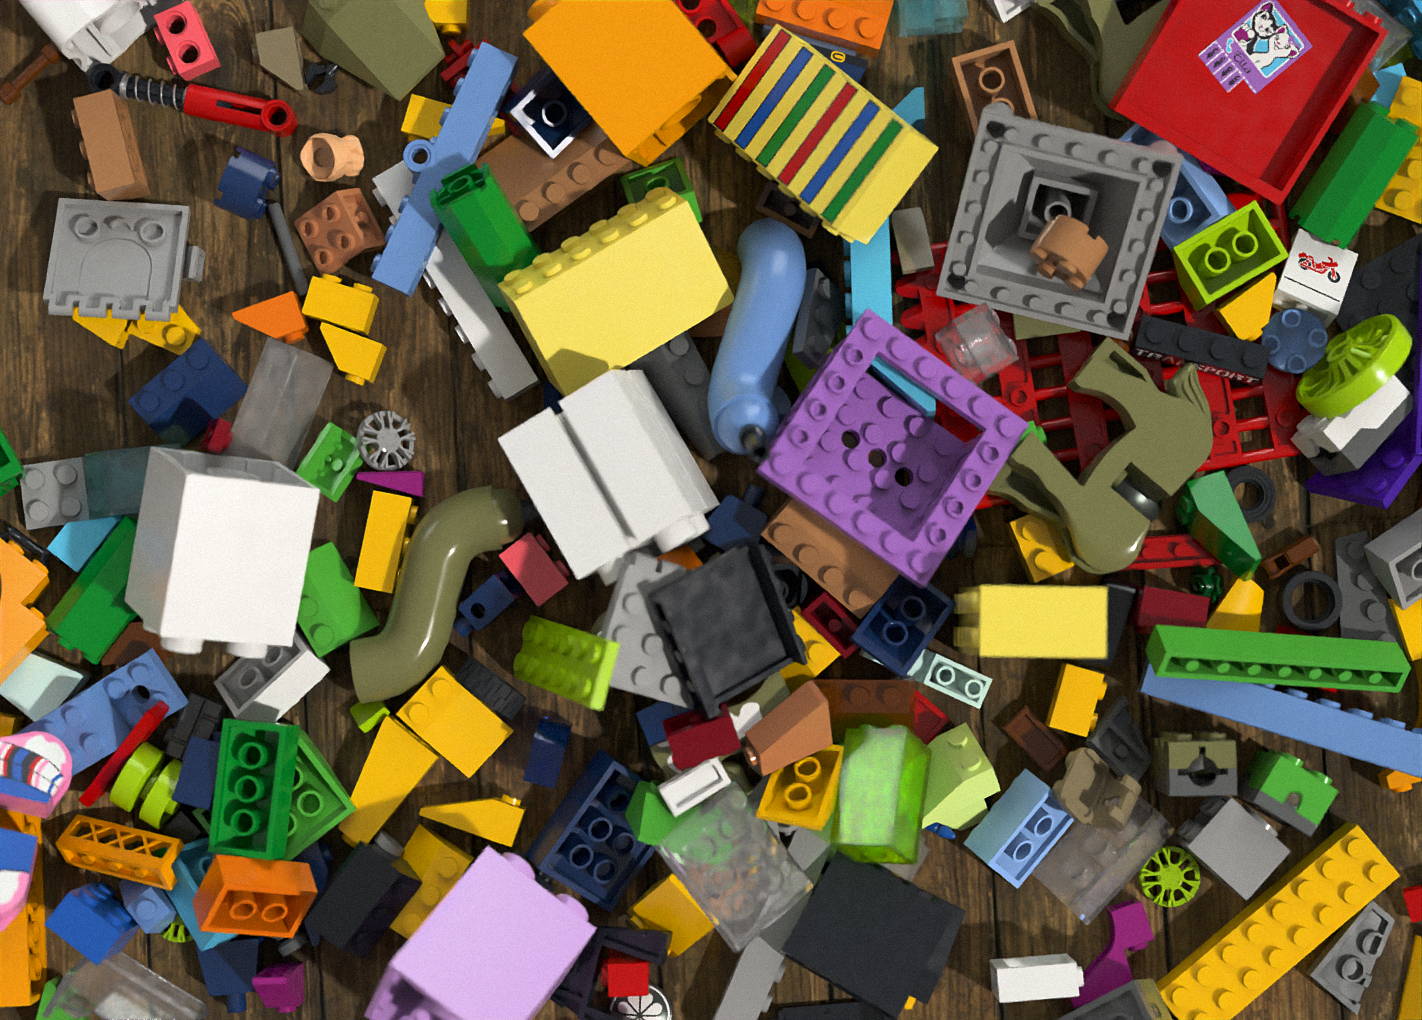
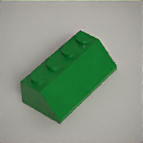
[208,718,300,860]

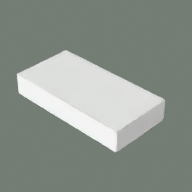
[657,757,731,817]

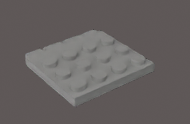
[43,198,191,322]
[600,551,693,709]

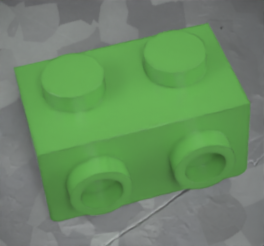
[295,422,372,503]

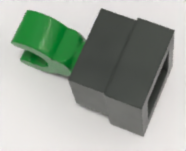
[154,806,206,858]

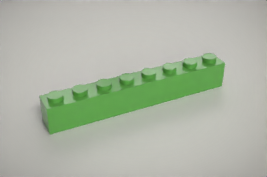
[1145,625,1411,693]

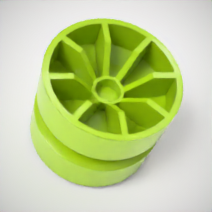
[109,742,183,829]

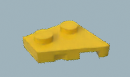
[127,304,201,356]

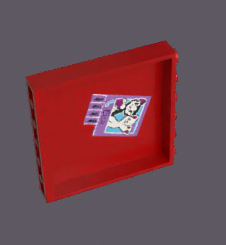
[1108,0,1389,206]

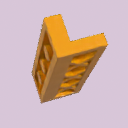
[55,814,184,891]

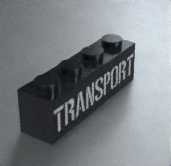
[1129,315,1271,386]

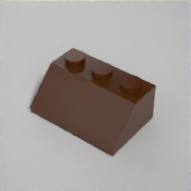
[812,677,916,743]

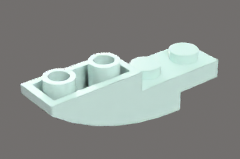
[859,649,993,709]

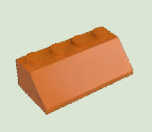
[755,0,894,58]

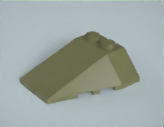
[301,0,445,101]

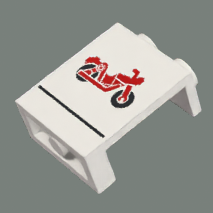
[1271,228,1358,329]

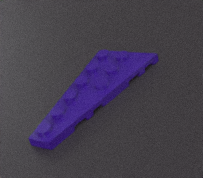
[1304,393,1422,509]

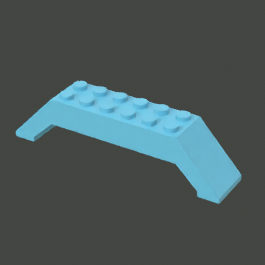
[843,87,936,421]

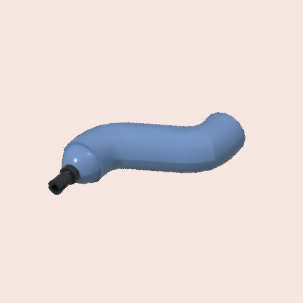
[707,218,807,463]

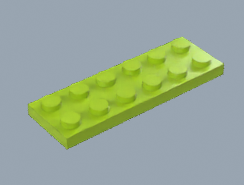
[513,615,621,710]

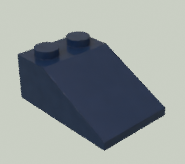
[849,574,956,680]

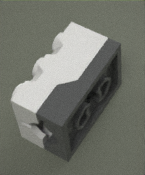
[1291,375,1413,477]

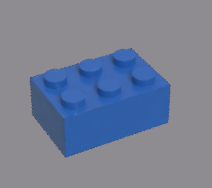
[44,881,140,965]

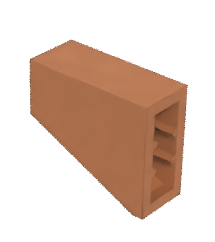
[743,680,833,776]

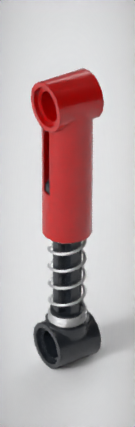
[87,63,298,137]

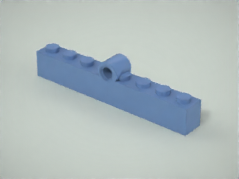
[370,41,520,298]

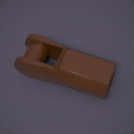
[1258,533,1319,582]

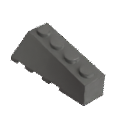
[626,330,729,462]

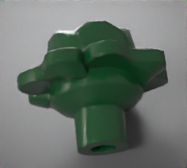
[1190,565,1224,603]

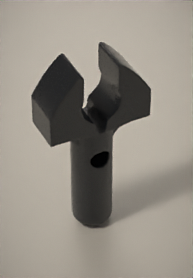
[306,61,341,95]

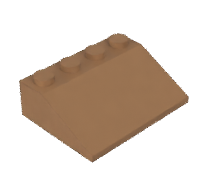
[475,119,633,238]
[761,496,899,619]

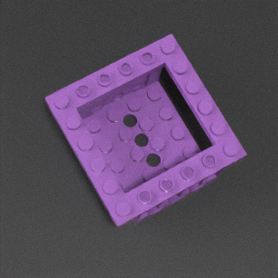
[756,308,1029,589]

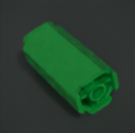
[1288,100,1421,250]
[429,163,542,312]
[46,516,138,665]

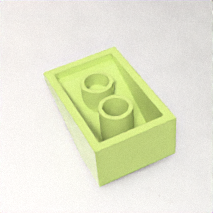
[886,722,1001,834]

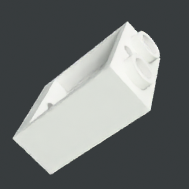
[989,953,1084,1003]

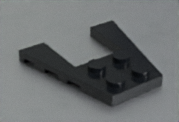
[549,924,673,1020]

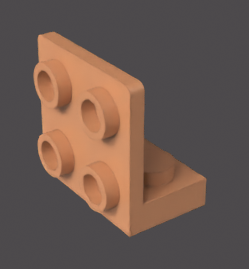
[294,188,387,277]

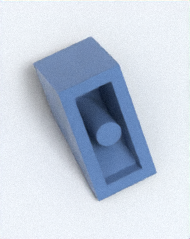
[118,879,179,934]

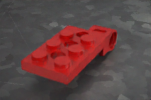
[674,0,758,69]

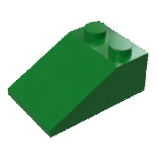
[1175,470,1262,582]

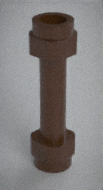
[0,40,64,106]

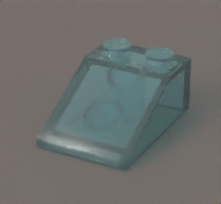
[85,444,180,519]

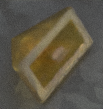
[707,242,742,304]

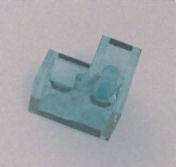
[895,0,968,37]

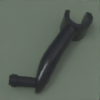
[0,526,63,570]

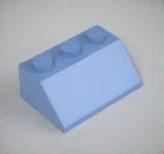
[963,768,1074,889]

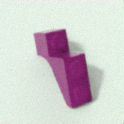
[1067,898,1154,1008]

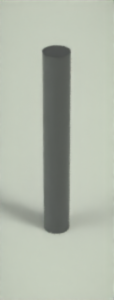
[267,202,309,297]

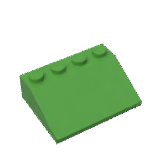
[192,730,357,861]

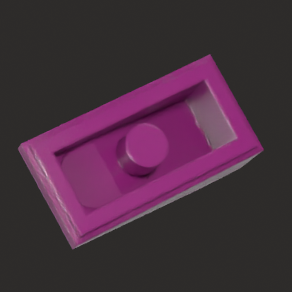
[357,471,426,498]

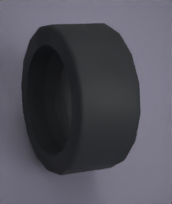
[1276,571,1343,631]

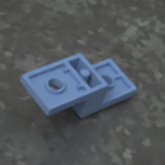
[12,648,189,777]

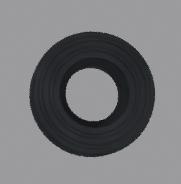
[1225,466,1276,524]

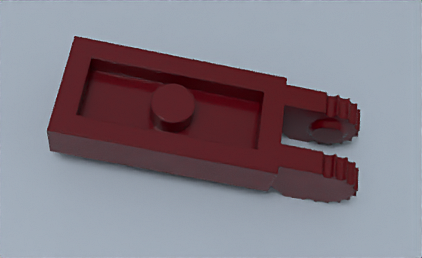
[199,418,234,454]

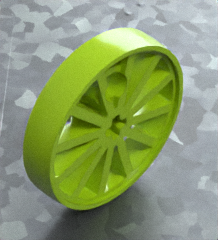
[1296,314,1412,419]

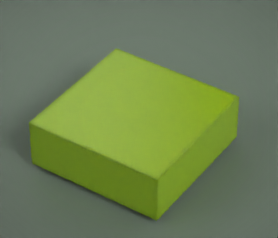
[349,700,390,733]

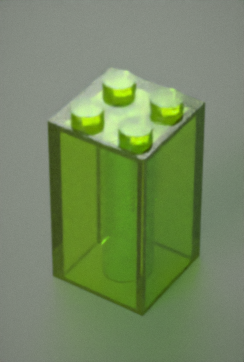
[829,725,932,865]

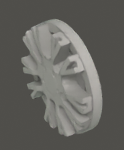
[357,411,416,472]

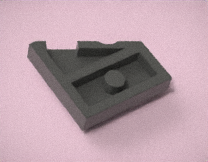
[1085,695,1153,782]

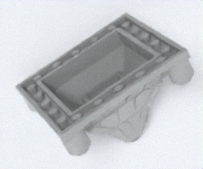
[936,102,1183,341]

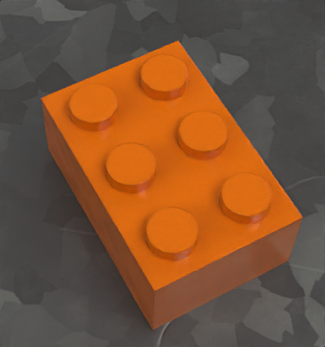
[192,854,318,938]

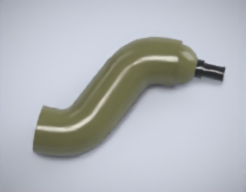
[350,485,543,704]

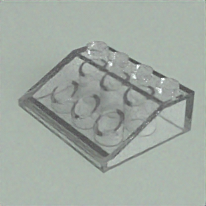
[654,780,814,953]

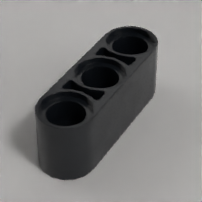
[1075,574,1136,673]

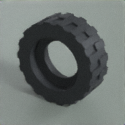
[454,656,527,720]

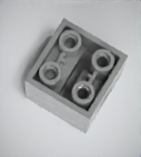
[1174,795,1291,901]

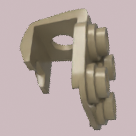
[1052,747,1142,830]

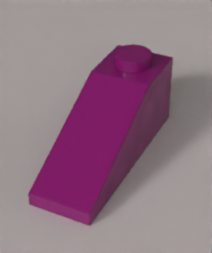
[252,962,305,1013]

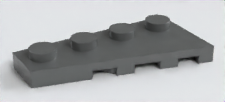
[1332,530,1405,654]

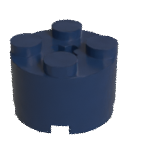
[214,146,281,222]

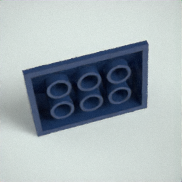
[525,747,657,913]

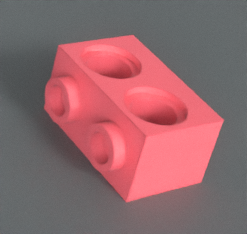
[153,0,221,81]

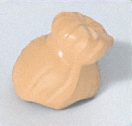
[300,133,364,182]

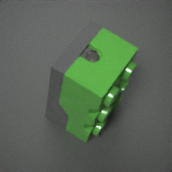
[1234,748,1338,837]

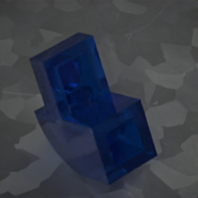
[523,715,574,789]

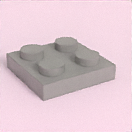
[20,457,93,530]

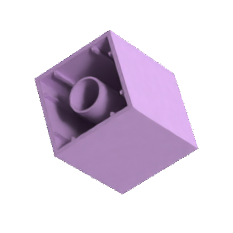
[364,846,596,1020]

